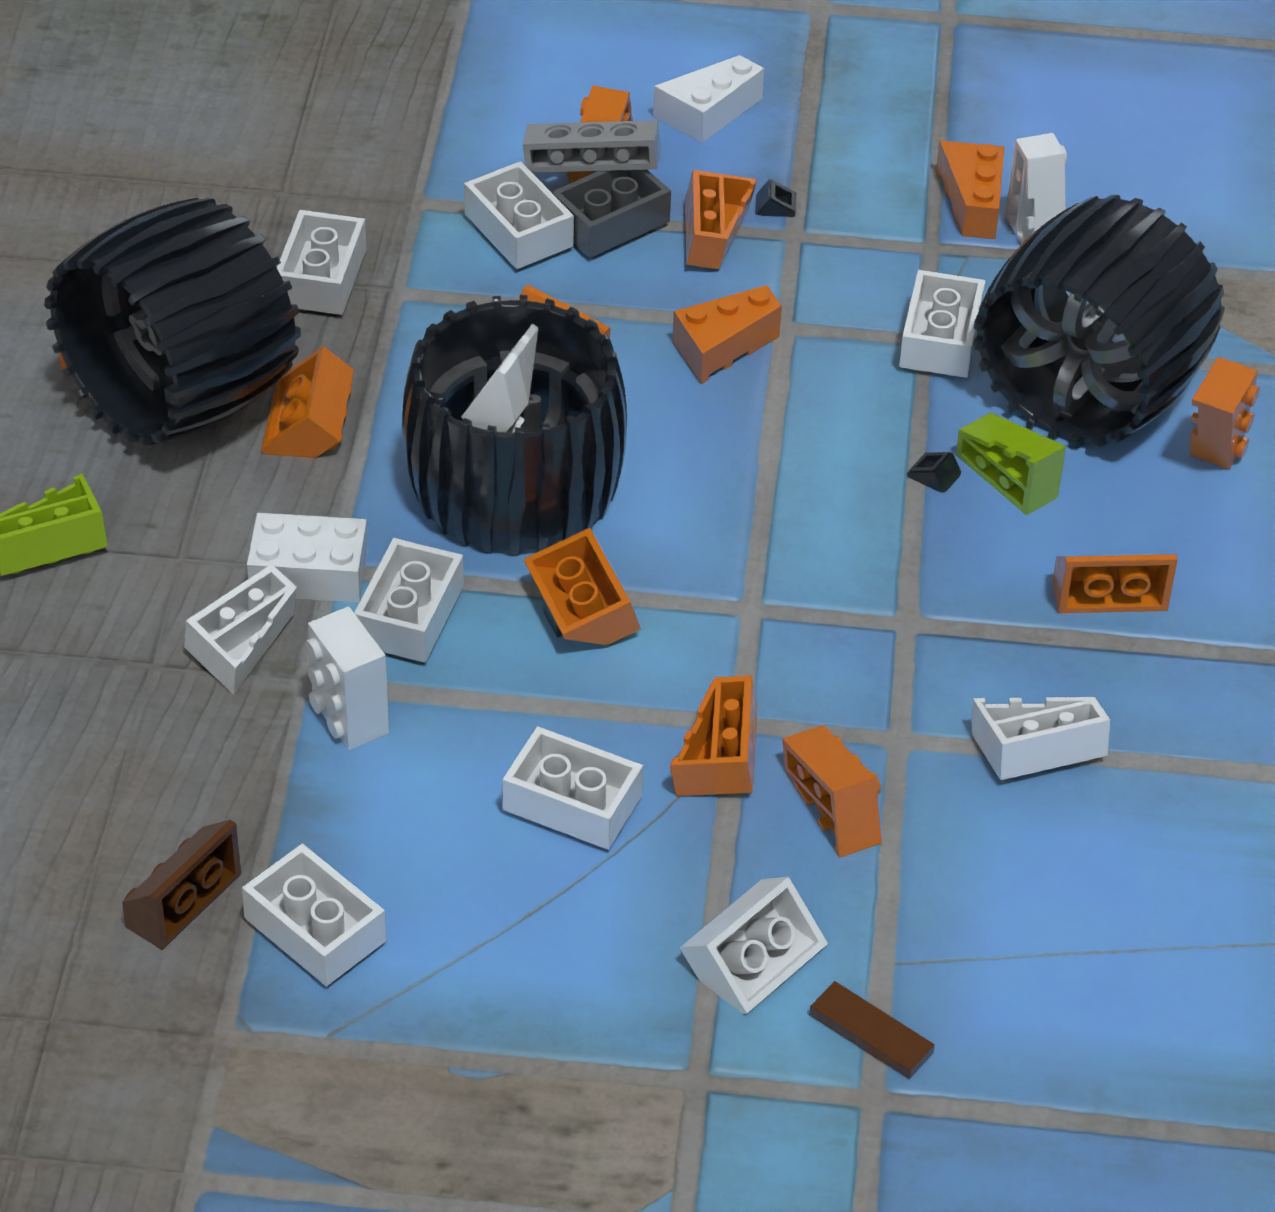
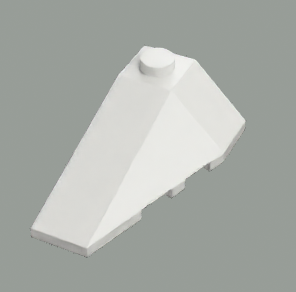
[461,324,538,433]

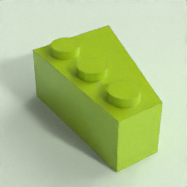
[956,412,1066,515]
[0,473,108,576]

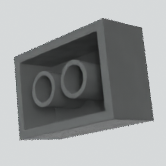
[551,169,671,258]

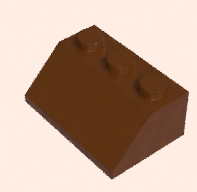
[122,820,241,950]

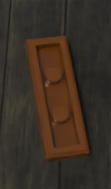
[809,981,935,1079]

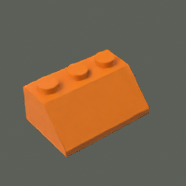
[261,346,354,458]
[523,528,641,645]
[1052,554,1178,614]

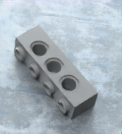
[523,120,661,173]

